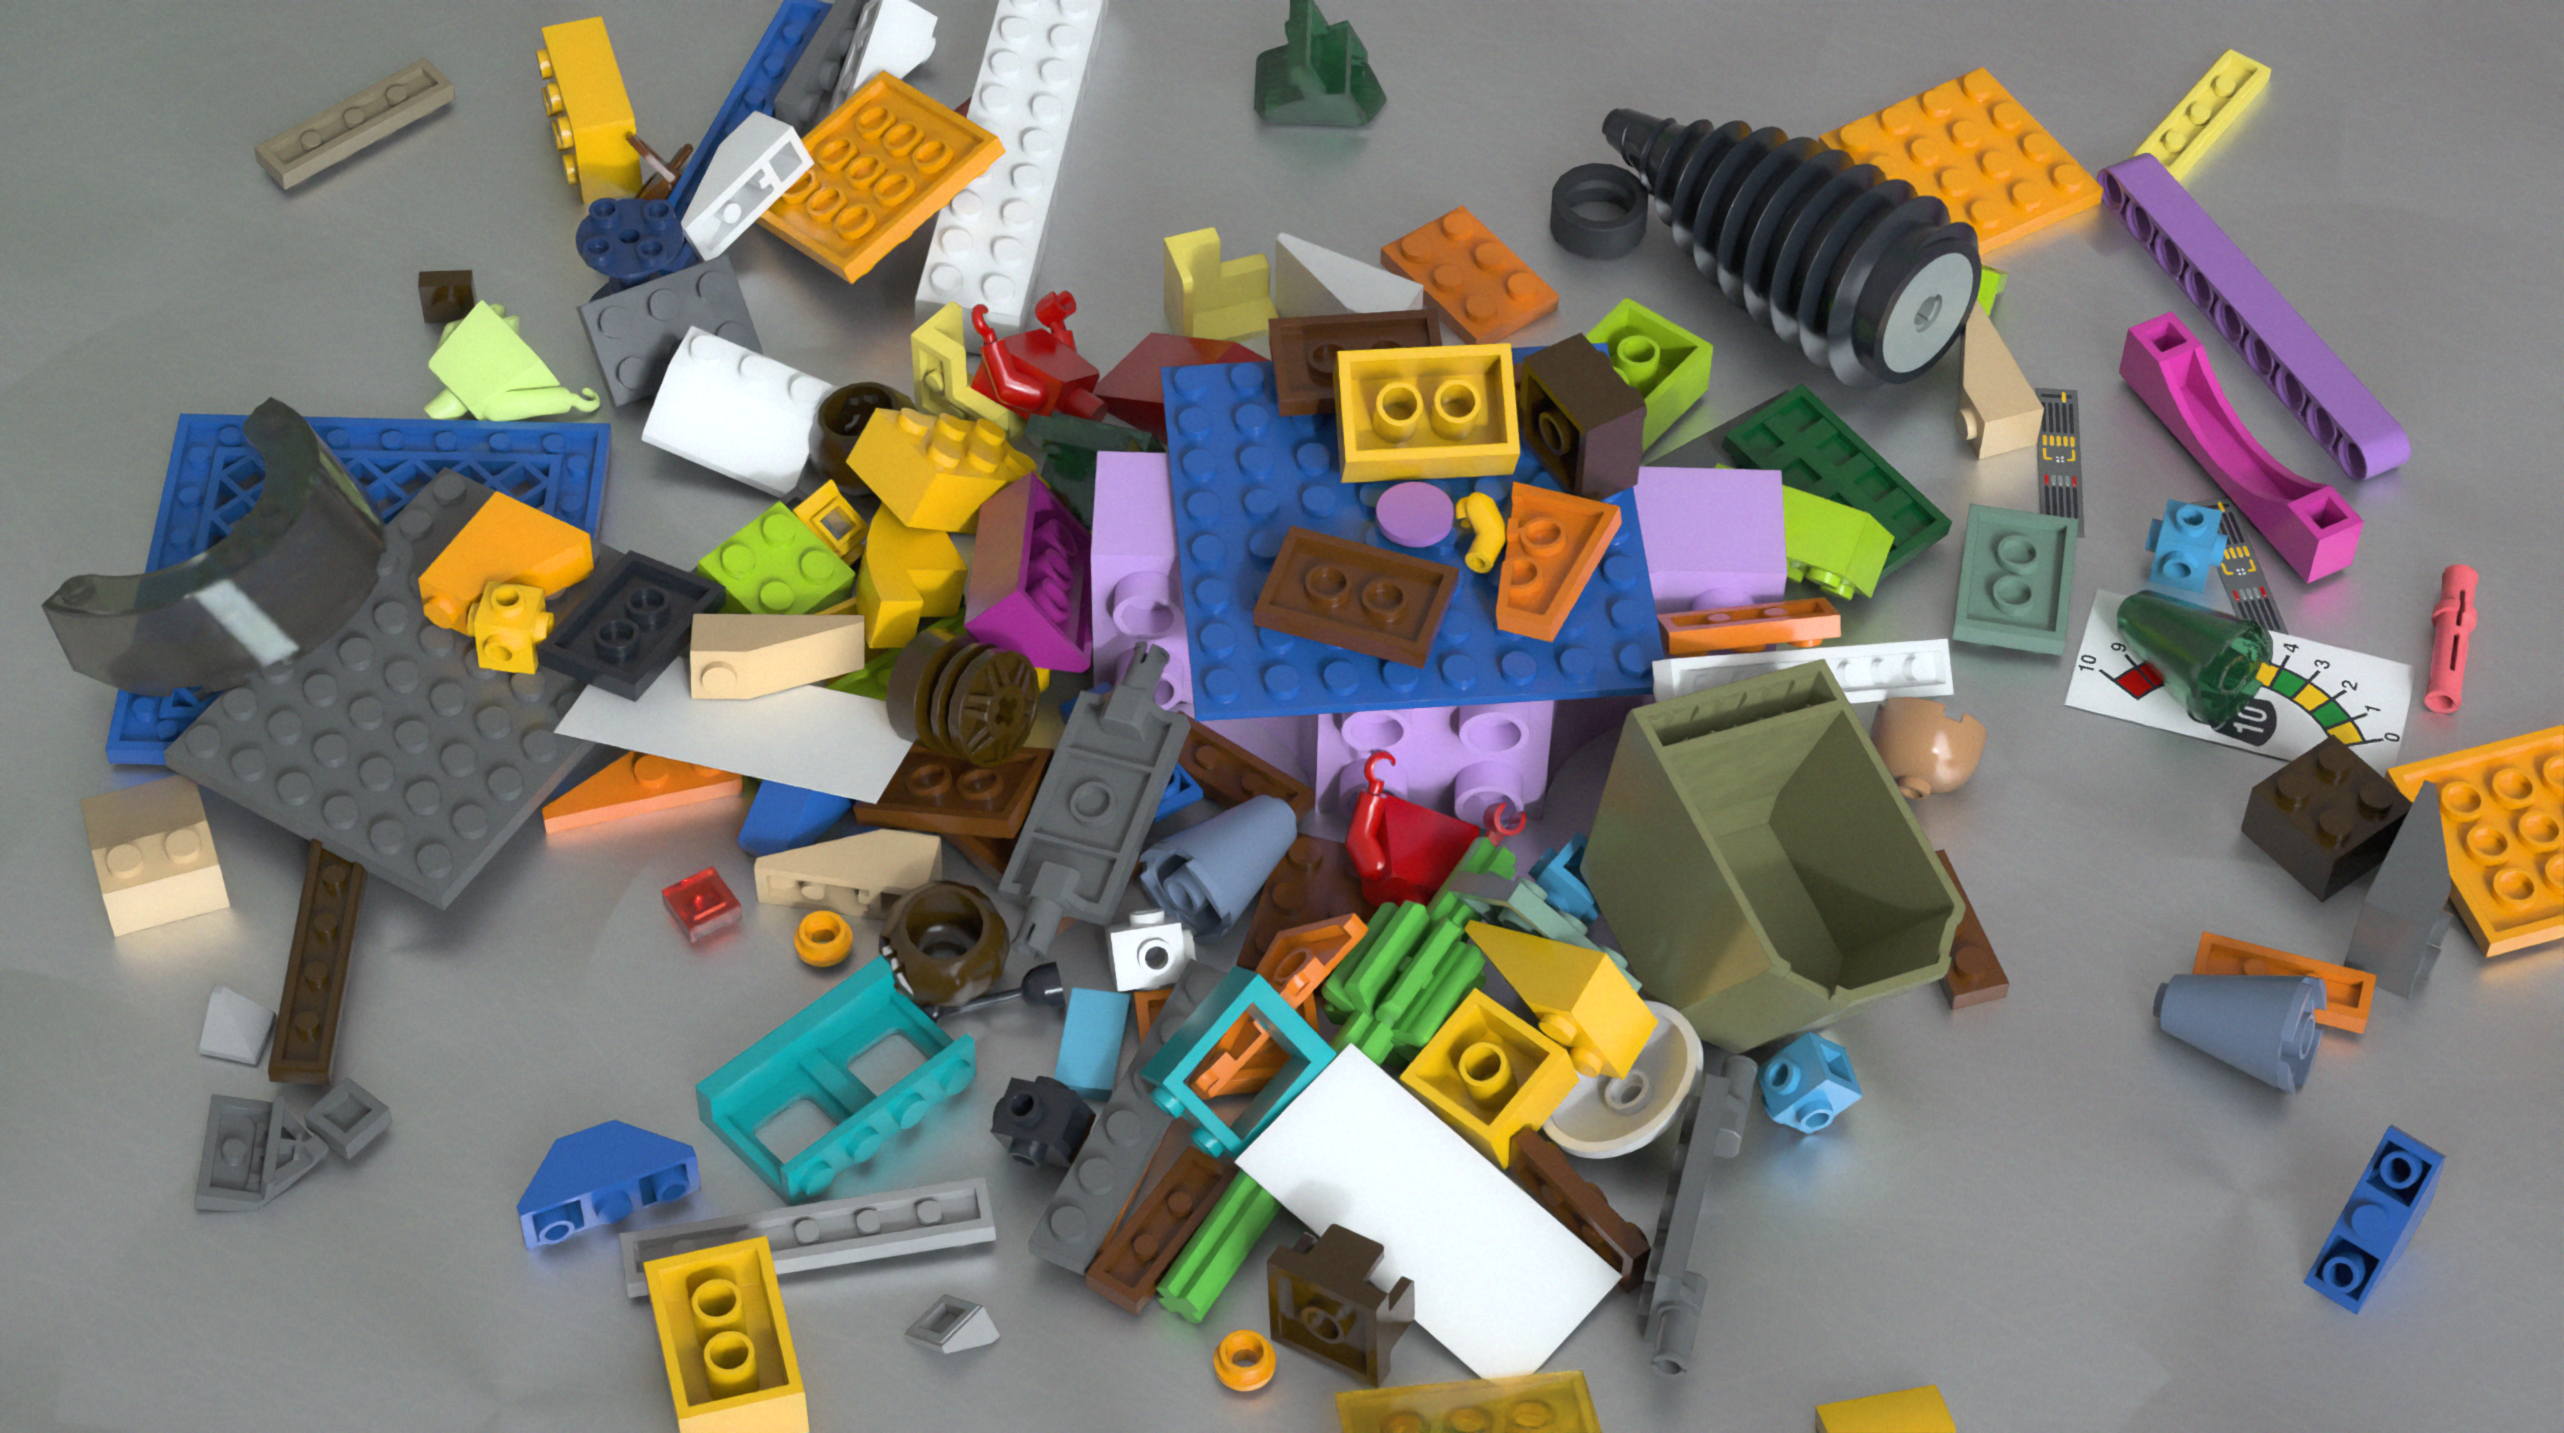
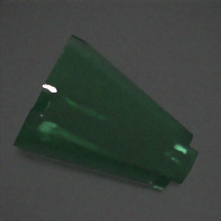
[2117,589,2273,724]

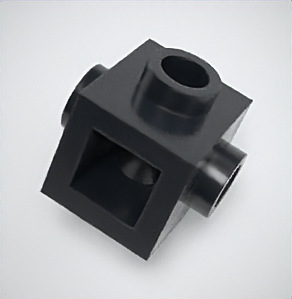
[990,1076,1096,1169]

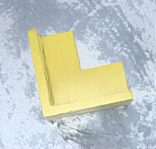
[1164,227,1280,343]
[910,301,1035,445]

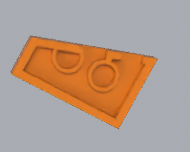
[1496,481,1622,642]

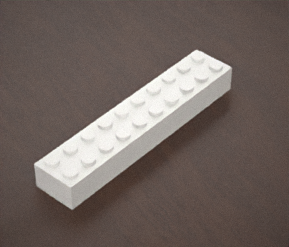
[914,0,1109,354]

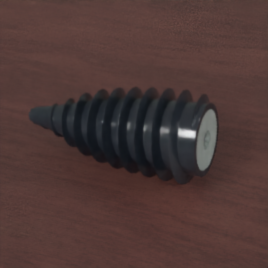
[1602,108,1982,389]

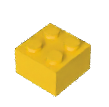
[1399,988,1580,1171]

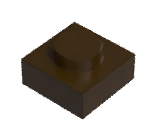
[418,270,478,324]

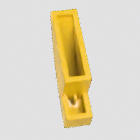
[856,502,968,648]

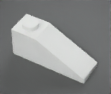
[825,0,938,119]
[681,111,814,263]

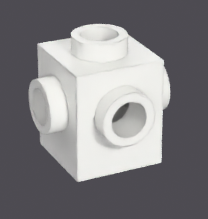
[1104,908,1196,992]

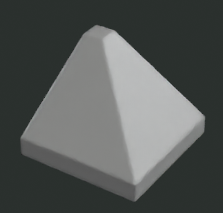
[198,984,277,1065]
[904,1294,1000,1354]

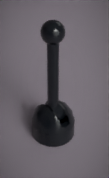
[922,961,1066,1025]

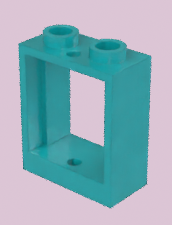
[1139,965,1337,1160]

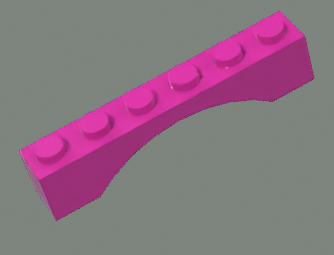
[2119,311,2364,584]

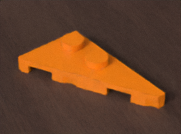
[541,750,744,834]
[1188,913,1369,1100]

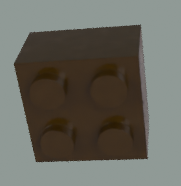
[1518,332,1647,501]
[2241,734,2413,903]

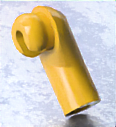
[1455,492,1507,573]

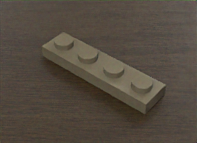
[254,57,456,190]

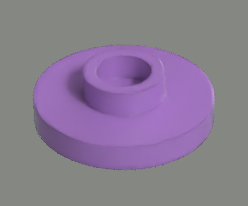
[1376,482,1454,547]

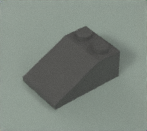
[2343,780,2454,999]

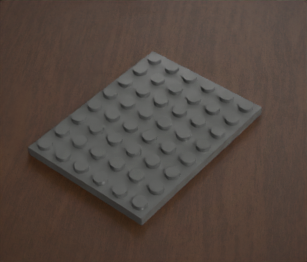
[164,467,625,911]

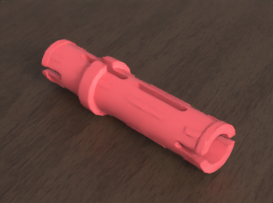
[2424,564,2478,714]

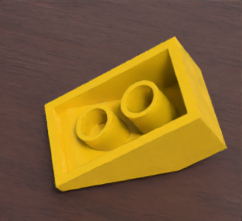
[1464,920,1658,1080]

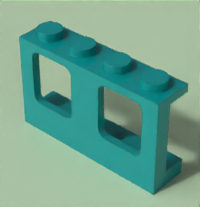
[695,955,976,1207]

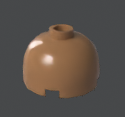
[1870,697,1988,800]

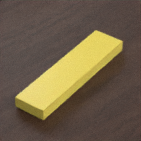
[2128,48,2272,182]

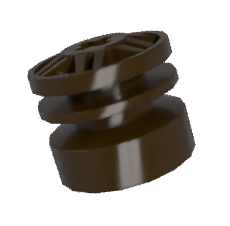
[886,628,1040,768]

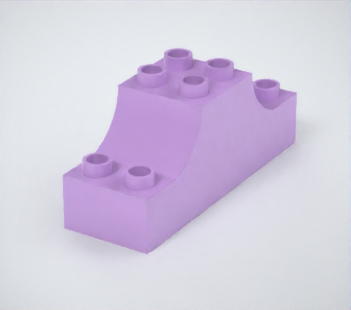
[1091,451,1787,829]

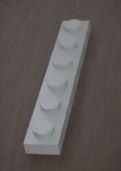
[619,1176,996,1298]

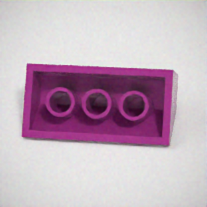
[964,471,1093,673]

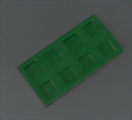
[1722,383,1952,584]

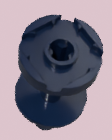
[576,198,683,302]

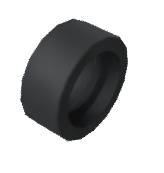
[1550,163,1649,259]

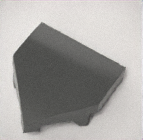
[194,1094,329,1212]

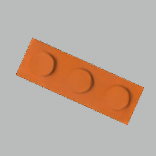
[1657,597,1841,658]
[2192,931,2377,1034]

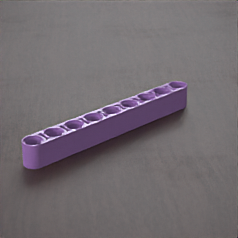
[2097,152,2411,482]

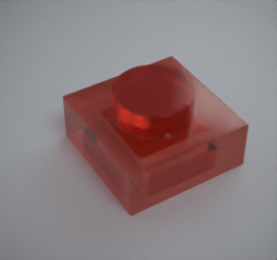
[661,866,743,944]

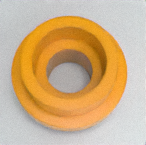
[794,911,853,967]
[1213,1329,1276,1391]

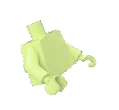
[423,300,600,421]

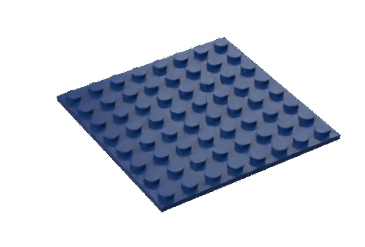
[1161,343,1665,722]

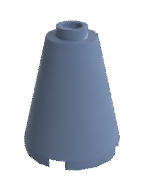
[1139,795,1297,945]
[2153,974,2327,1094]

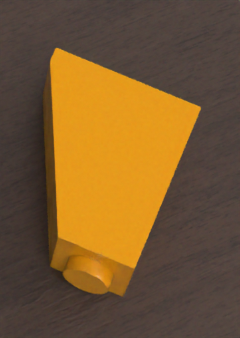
[418,491,594,637]

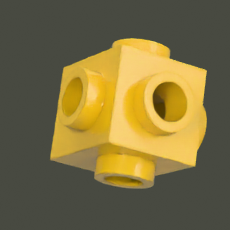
[467,581,554,674]

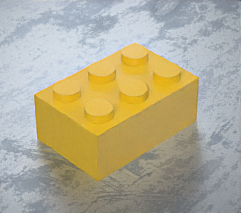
[535,16,643,205]
[1333,343,1520,483]
[846,408,1051,535]
[643,1235,809,1433]

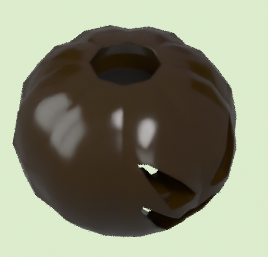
[809,382,920,498]
[878,880,1010,1009]

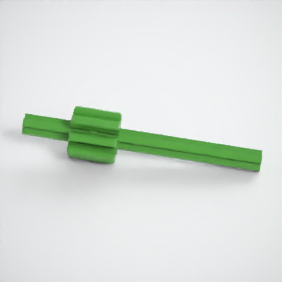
[1156,837,1516,1323]

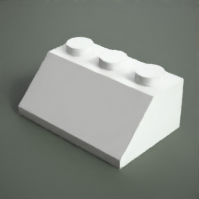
[641,326,840,498]

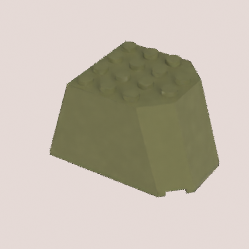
[1579,658,1966,1055]

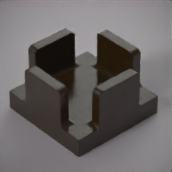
[1266,1224,1415,1388]

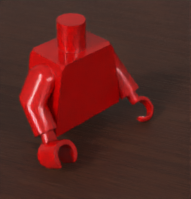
[970,290,1108,430]
[1345,751,1527,908]

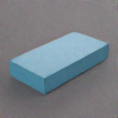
[1054,987,1131,1102]

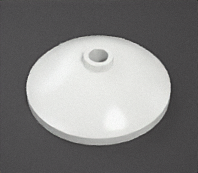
[1542,1001,1703,1159]

